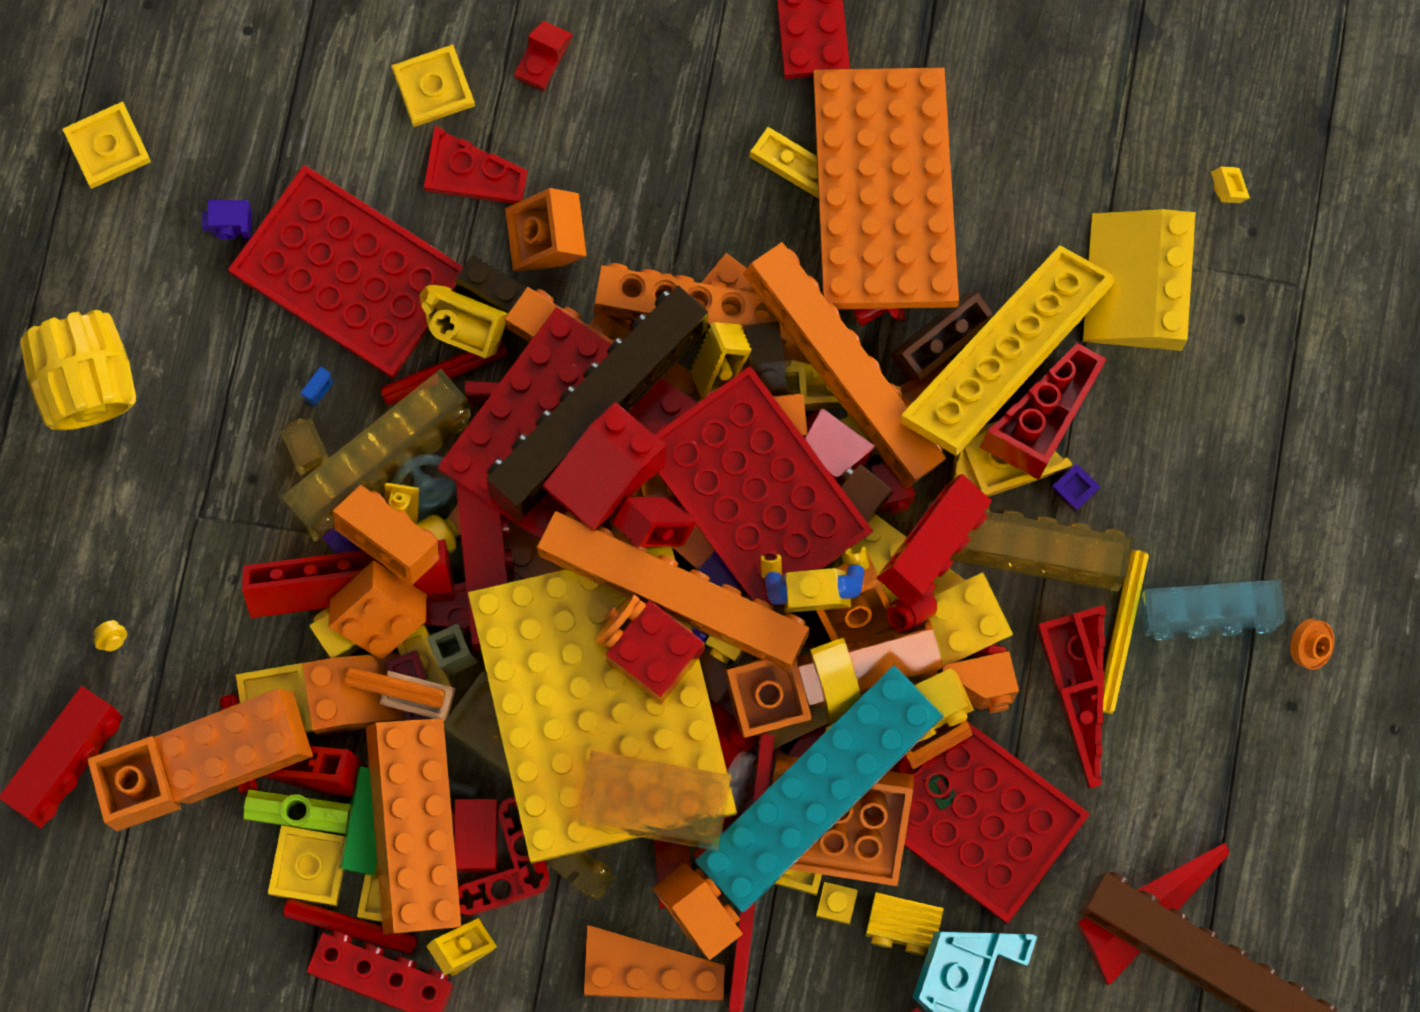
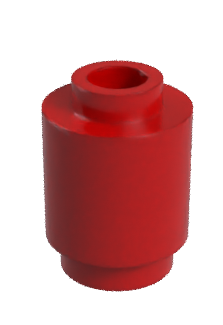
[887,593,937,632]

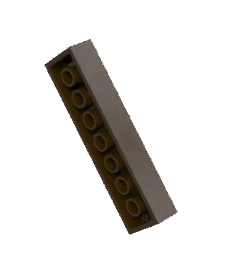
[486,285,708,523]

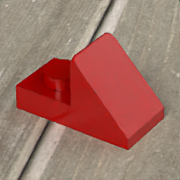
[514,21,573,92]

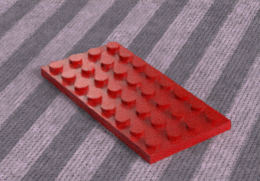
[787,720,1090,925]

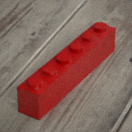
[452,445,514,651]
[242,539,453,618]

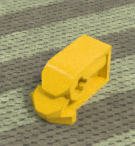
[420,285,509,358]

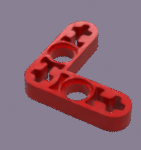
[458,797,550,917]

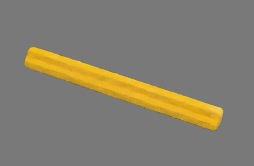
[1103,550,1149,714]

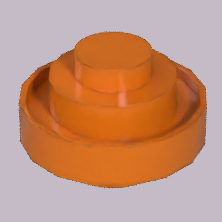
[1290,618,1334,670]

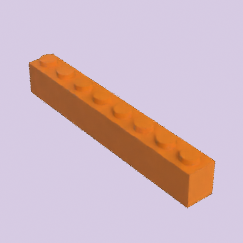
[743,242,946,489]
[537,511,809,673]

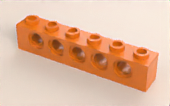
[593,263,794,349]

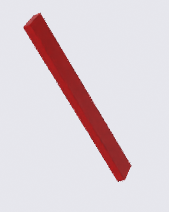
[729,734,775,1012]

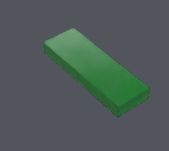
[338,766,377,876]

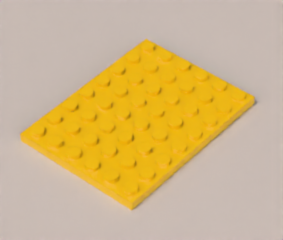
[468,547,737,864]

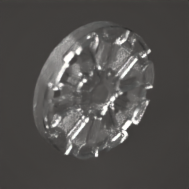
[727,751,758,816]

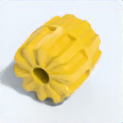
[20,310,136,430]

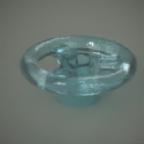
[392,455,456,514]

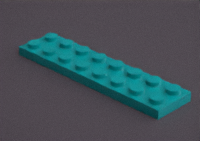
[695,665,944,912]

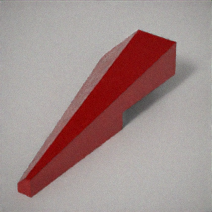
[1035,605,1106,788]
[1075,843,1230,986]

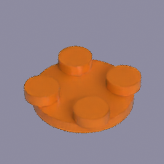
[594,594,646,648]

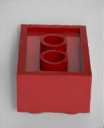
[543,402,666,532]

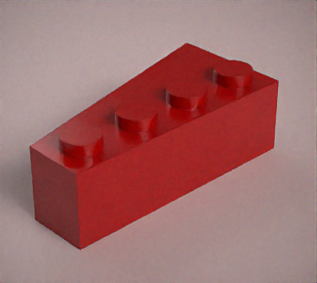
[980,343,1107,480]

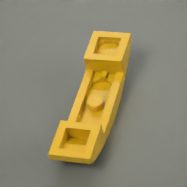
[810,638,861,726]

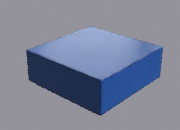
[301,366,333,408]

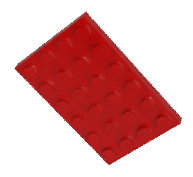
[228,165,464,379]
[654,366,873,606]

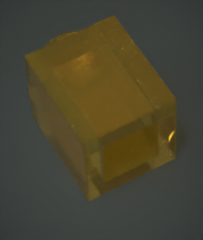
[280,419,330,475]

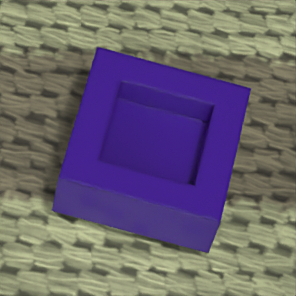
[1052,463,1100,512]

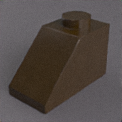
[745,321,788,396]

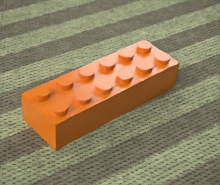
[366,718,461,935]

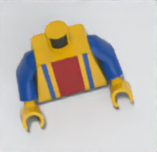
[761,547,869,613]

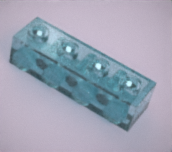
[1141,580,1285,640]

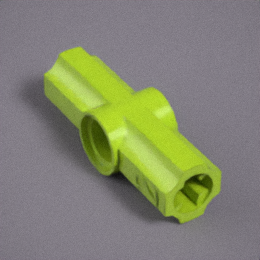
[243,790,350,835]

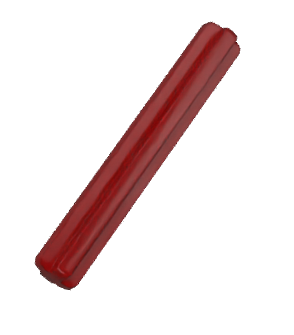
[381,339,507,405]
[283,898,417,955]

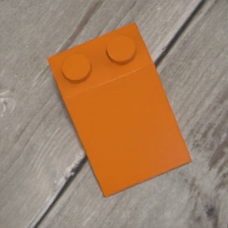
[302,653,406,737]

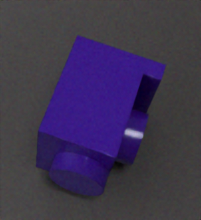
[202,200,252,242]

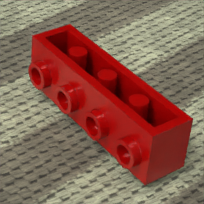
[876,474,992,605]
[0,686,124,829]
[306,930,455,1012]

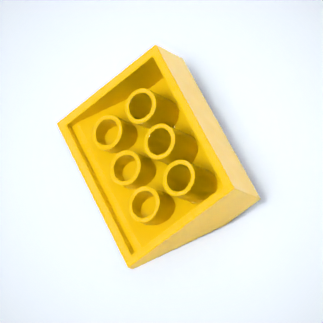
[1082,209,1196,351]

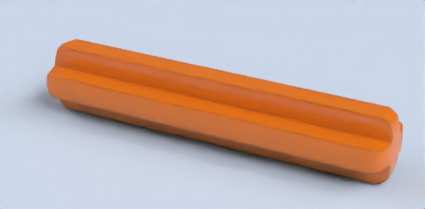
[345,667,446,708]

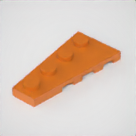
[584,925,725,1001]

